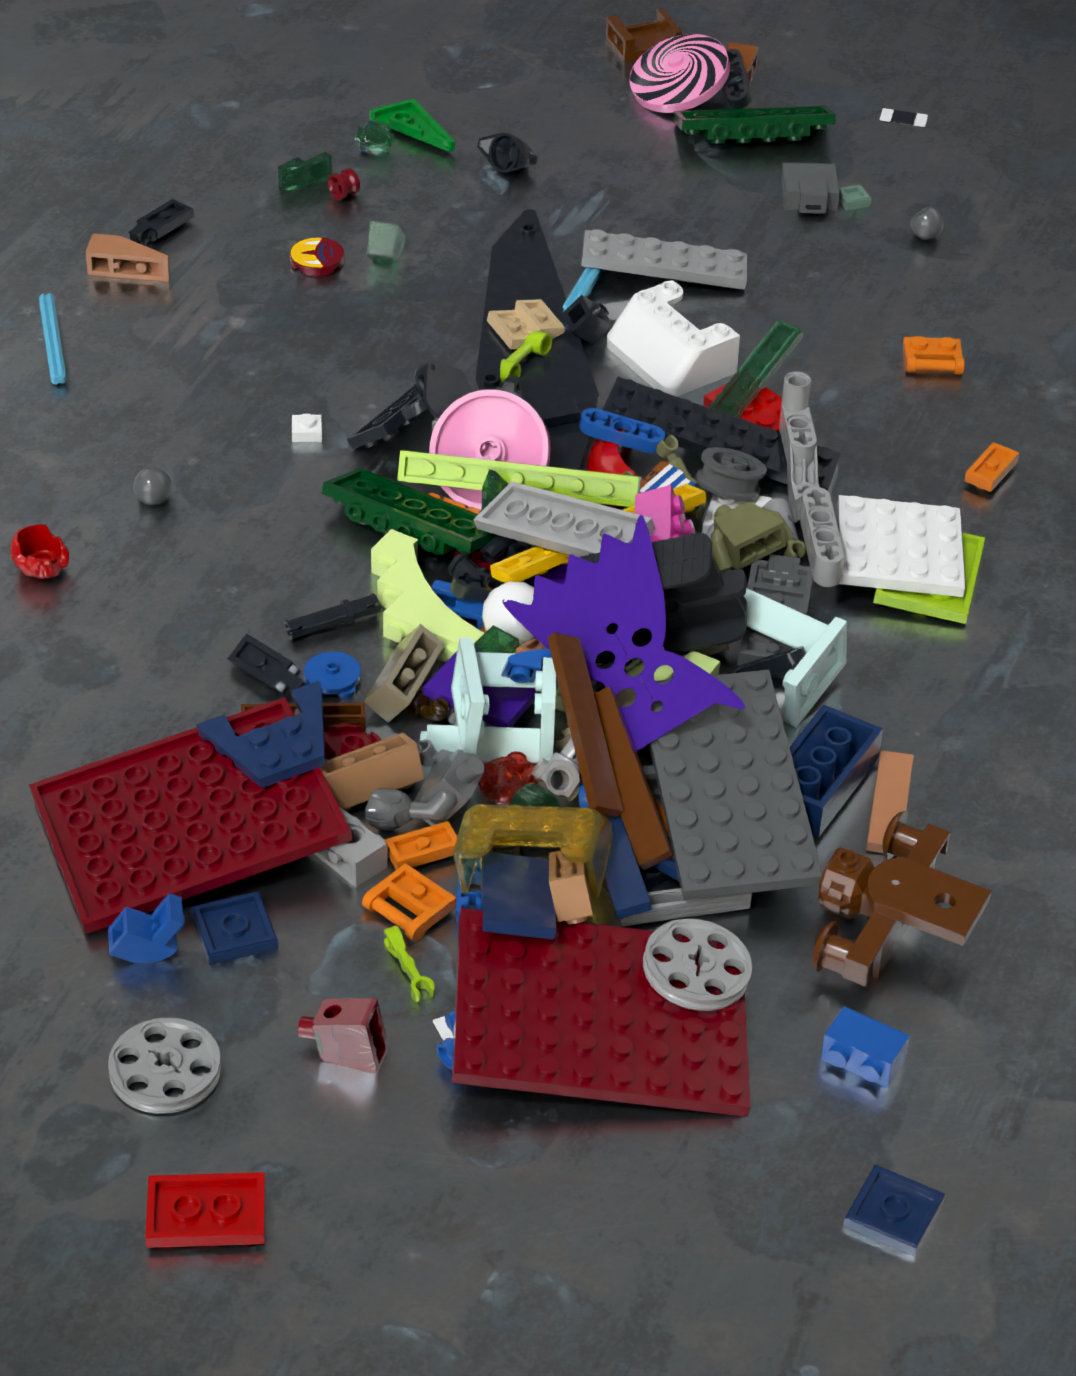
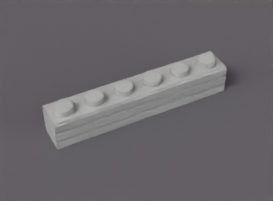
[620,888,752,926]

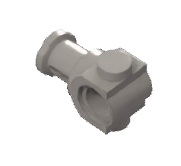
[531,733,581,802]

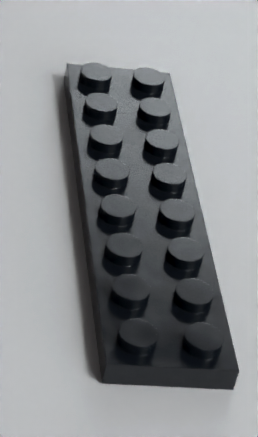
[602,376,841,491]

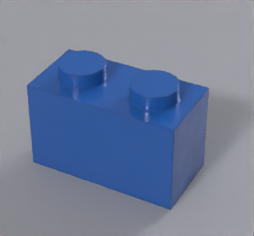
[821,1006,910,1088]

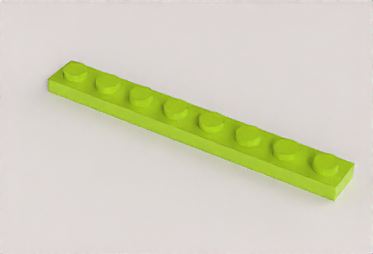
[397,450,641,507]

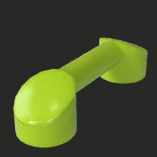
[500,331,552,383]

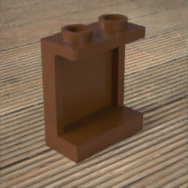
[606,8,682,63]

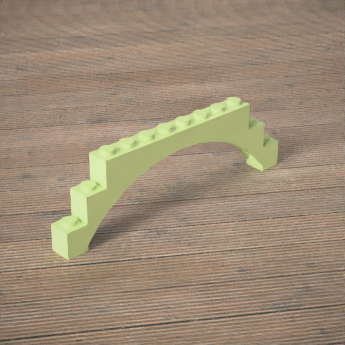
[371,529,720,712]

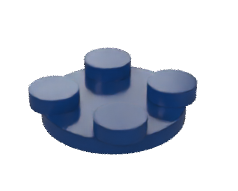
[304,652,361,699]

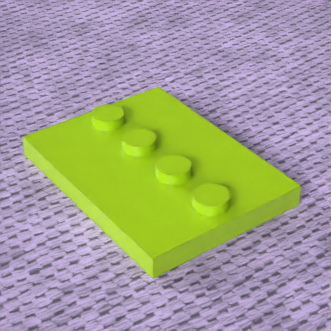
[873,532,985,624]

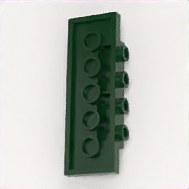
[674,105,836,144]
[322,468,496,555]

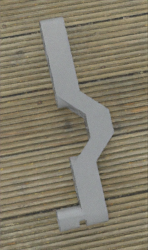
[779,371,844,587]

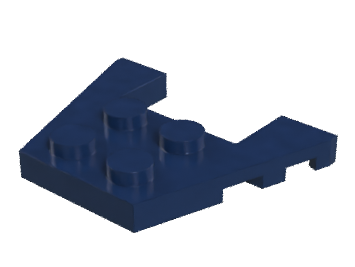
[196,680,326,788]

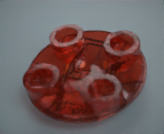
[478,751,543,807]

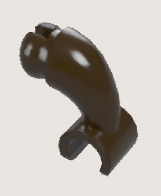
[406,690,450,721]

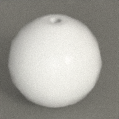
[482,581,534,647]

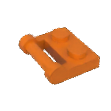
[903,336,964,375]
[362,863,456,942]

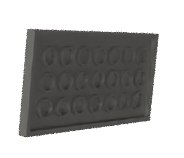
[643,670,822,900]

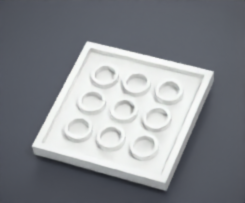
[837,495,965,597]

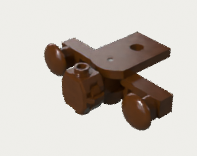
[812,811,992,987]

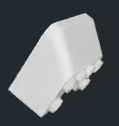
[607,280,740,397]

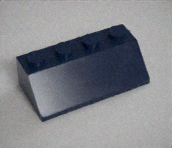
[789,704,883,837]

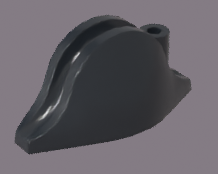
[477,133,538,173]

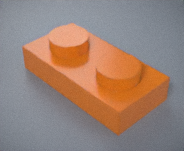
[964,442,1019,492]
[384,821,461,870]

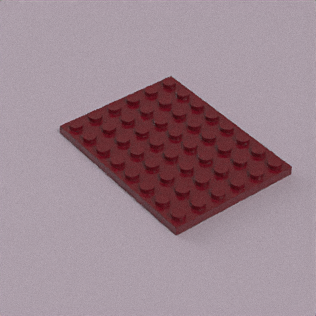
[29,697,352,934]
[452,908,751,1117]

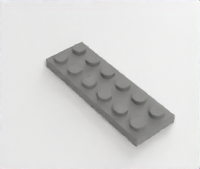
[581,229,747,290]
[473,481,655,558]

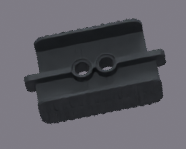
[580,533,747,664]

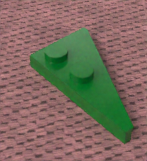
[369,98,455,152]

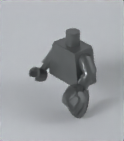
[365,739,484,831]

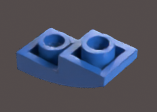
[501,649,557,683]

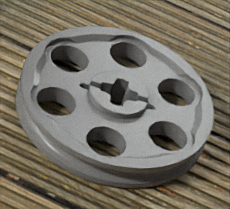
[643,919,752,1011]
[108,1018,221,1114]

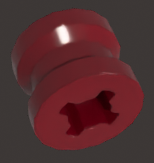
[327,168,360,200]

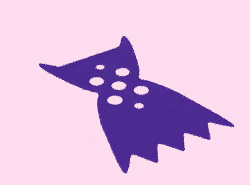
[502,515,745,751]

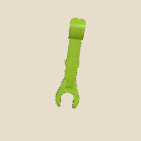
[384,926,435,1002]

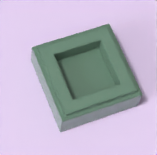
[839,184,872,211]

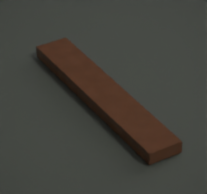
[547,632,624,817]
[594,686,674,870]

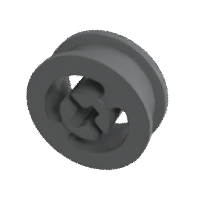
[695,447,767,501]

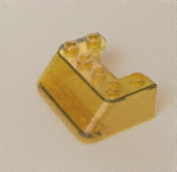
[453,804,613,898]

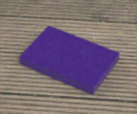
[423,651,541,727]

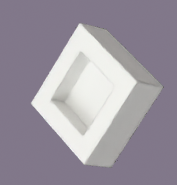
[292,414,322,442]

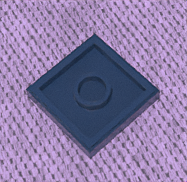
[191,891,278,965]
[843,1165,946,1257]

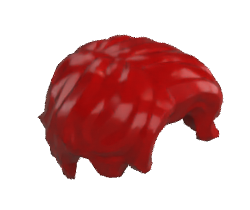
[10,524,69,579]

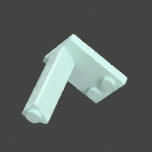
[744,588,847,728]
[451,638,559,754]
[420,657,556,777]

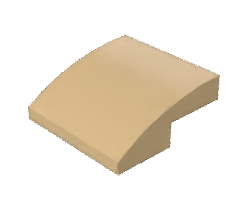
[487,299,565,349]

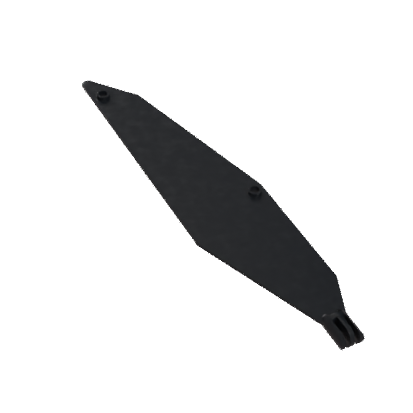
[475,209,599,470]

